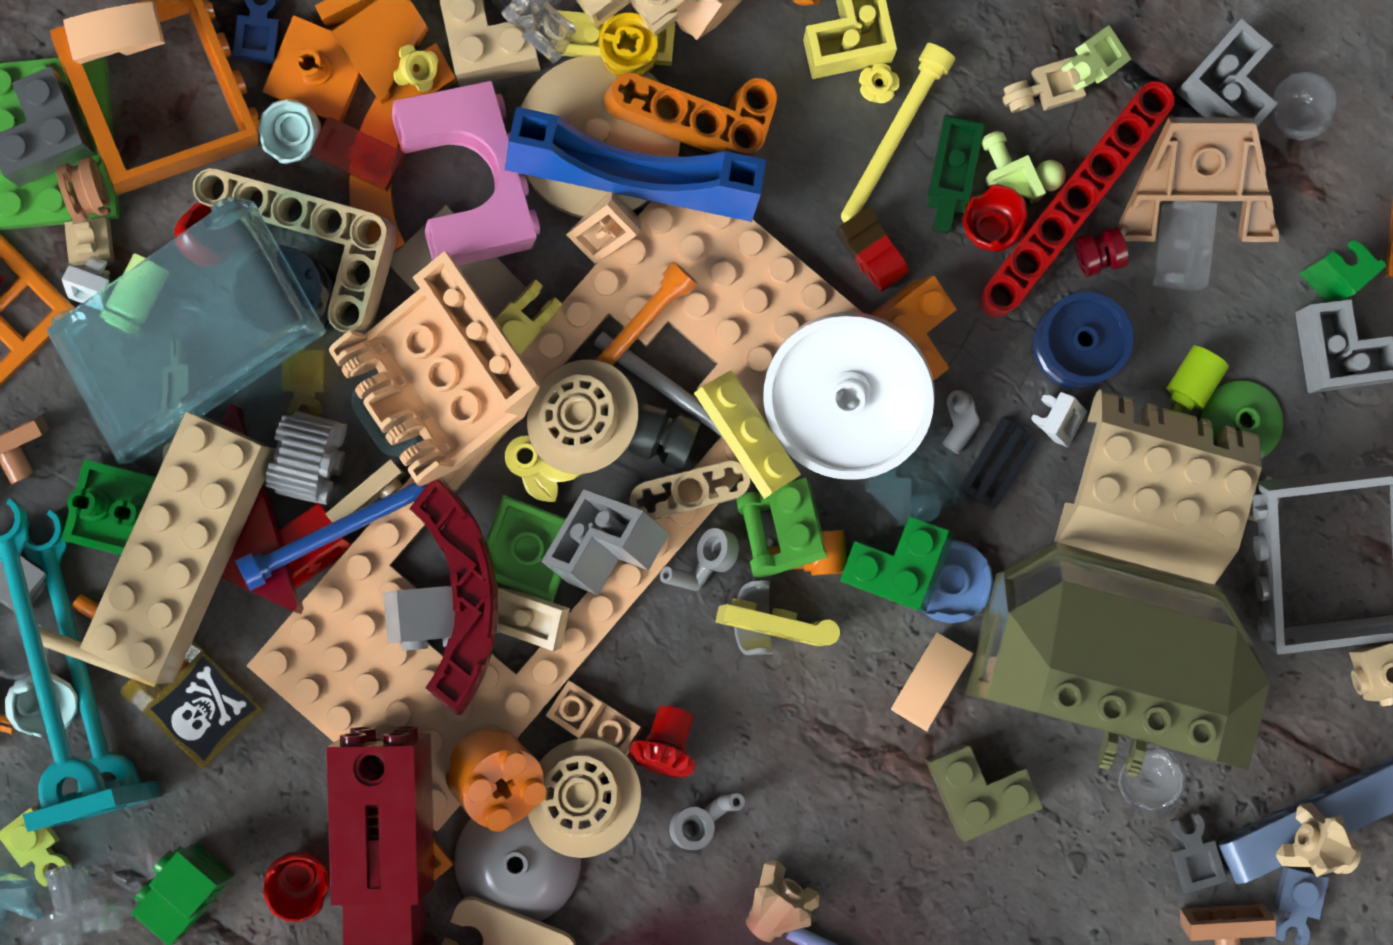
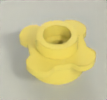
[394,45,438,92]

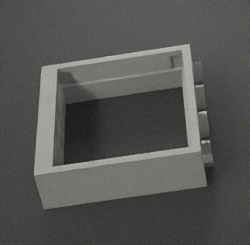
[1251,465,1393,655]

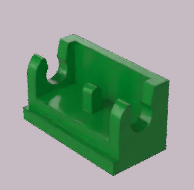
[1299,240,1387,303]

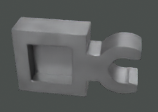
[1169,812,1227,893]

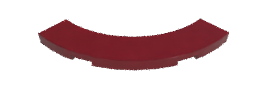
[409,478,499,715]

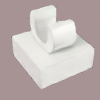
[62,256,112,311]
[1031,392,1087,447]

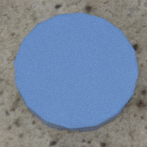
[923,540,994,623]

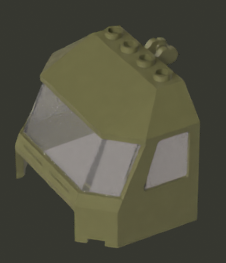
[964,542,1270,778]

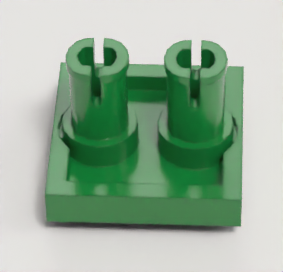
[61,459,156,556]

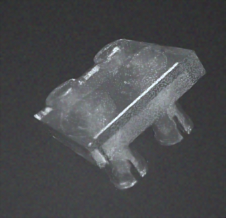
[20,865,134,945]

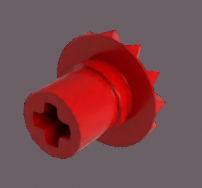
[628,705,696,778]

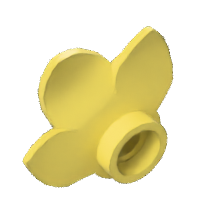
[505,430,582,502]

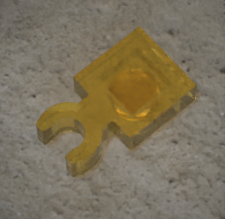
[282,348,327,417]

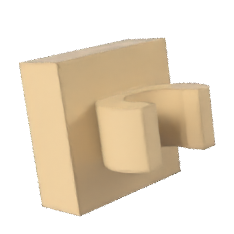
[64,217,115,266]

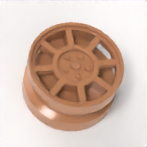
[56,156,111,223]

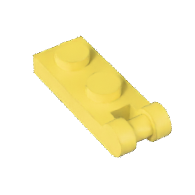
[715,599,840,646]

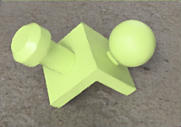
[981,131,1066,204]

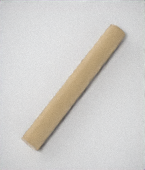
[38,626,155,687]

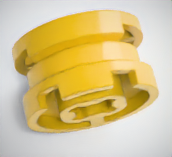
[599,12,658,77]

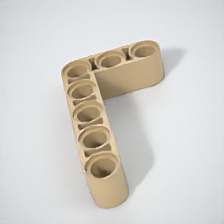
[193,168,398,333]

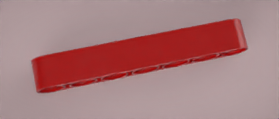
[979,81,1174,318]

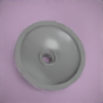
[454,810,581,921]

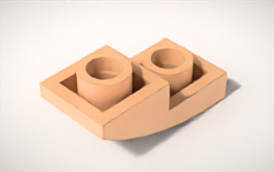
[63,1,165,64]
[891,632,973,731]
[546,680,644,756]

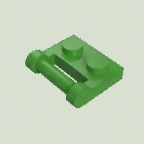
[736,477,828,578]

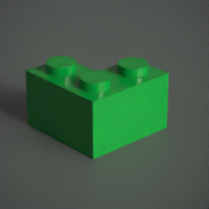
[840,516,955,613]
[131,843,235,945]

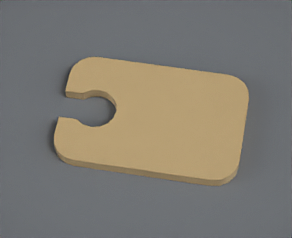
[442,896,576,945]

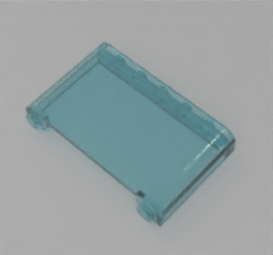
[47,197,327,464]

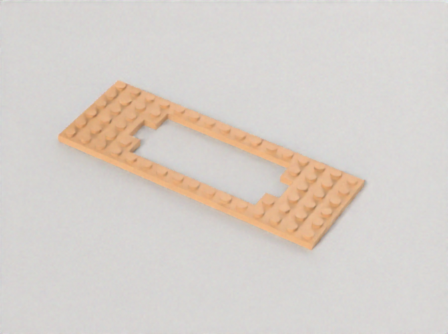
[247,201,863,831]

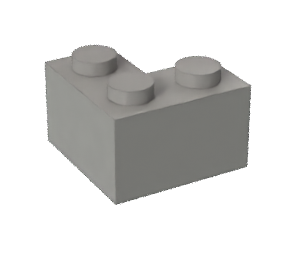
[1176,18,1278,127]
[1295,299,1393,394]
[541,489,669,595]

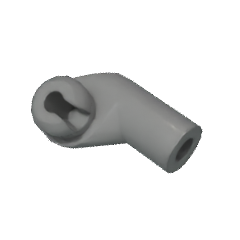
[942,390,980,455]

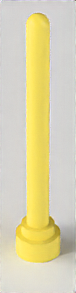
[841,43,955,223]

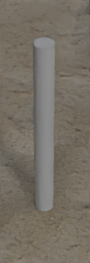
[594,332,723,437]

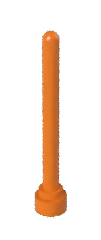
[585,261,698,389]

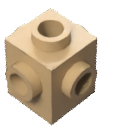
[1349,641,1393,706]

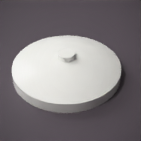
[764,312,935,479]

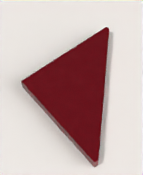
[221,403,304,614]

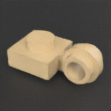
[1002,57,1086,113]

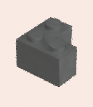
[0,67,96,187]

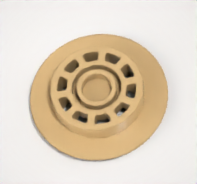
[527,360,639,474]
[528,738,641,858]

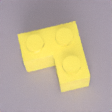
[803,0,897,79]

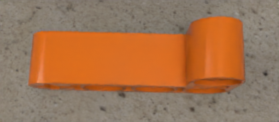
[603,73,777,156]

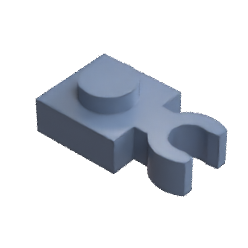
[1274,866,1329,945]

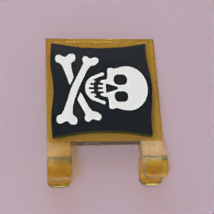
[121,639,263,769]

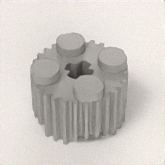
[266,412,347,505]

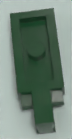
[927,115,985,234]

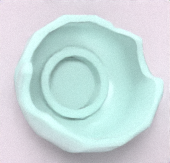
[258,99,322,164]
[5,673,78,737]

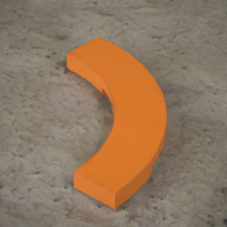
[349,43,457,254]

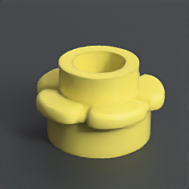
[859,63,900,103]

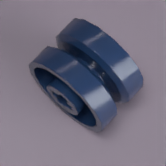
[1032,292,1134,390]

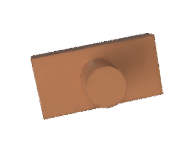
[0,415,49,484]
[1180,904,1276,945]

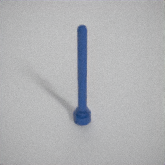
[235,482,427,591]

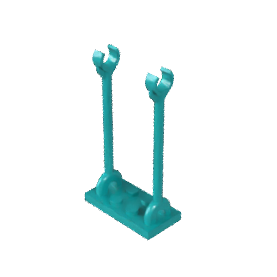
[0,498,161,832]

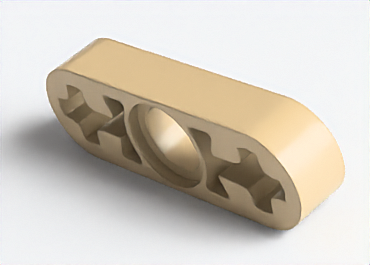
[630,461,750,520]

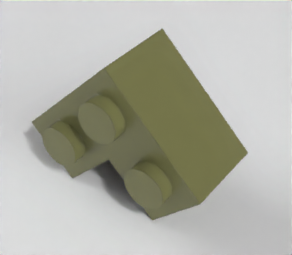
[925,743,1043,842]

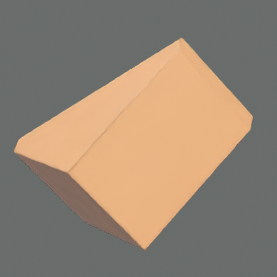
[566,192,641,264]

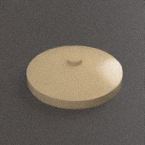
[521,56,680,219]

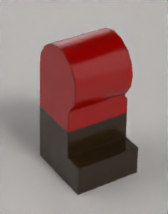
[836,205,909,292]

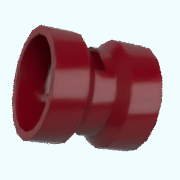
[1075,227,1129,278]

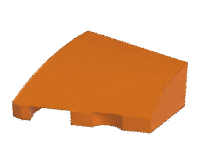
[331,0,428,104]

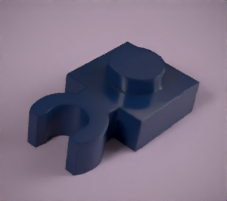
[232,0,281,64]

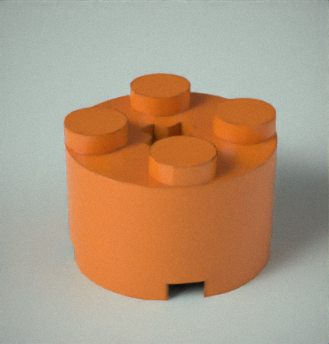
[446,729,546,832]

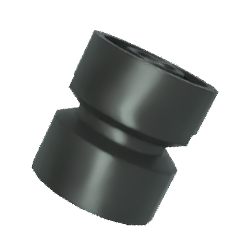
[628,401,701,472]

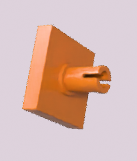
[262,15,361,126]

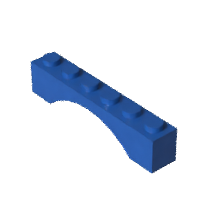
[505,107,766,222]

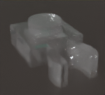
[502,0,577,63]

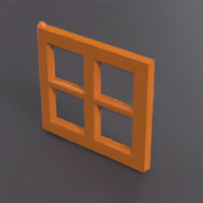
[0,234,78,387]

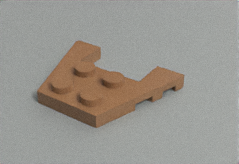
[1117,117,1279,242]

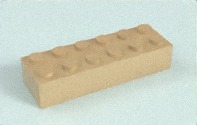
[80,412,276,684]

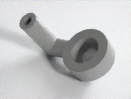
[660,528,739,591]
[669,793,745,850]

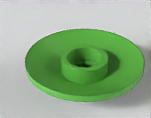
[1200,381,1283,458]

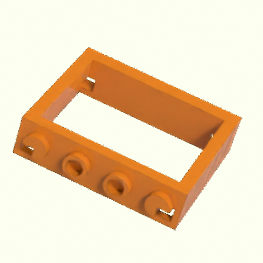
[49,0,260,196]

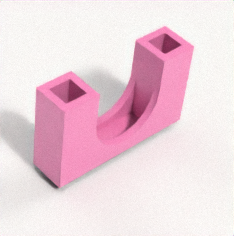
[391,81,540,266]

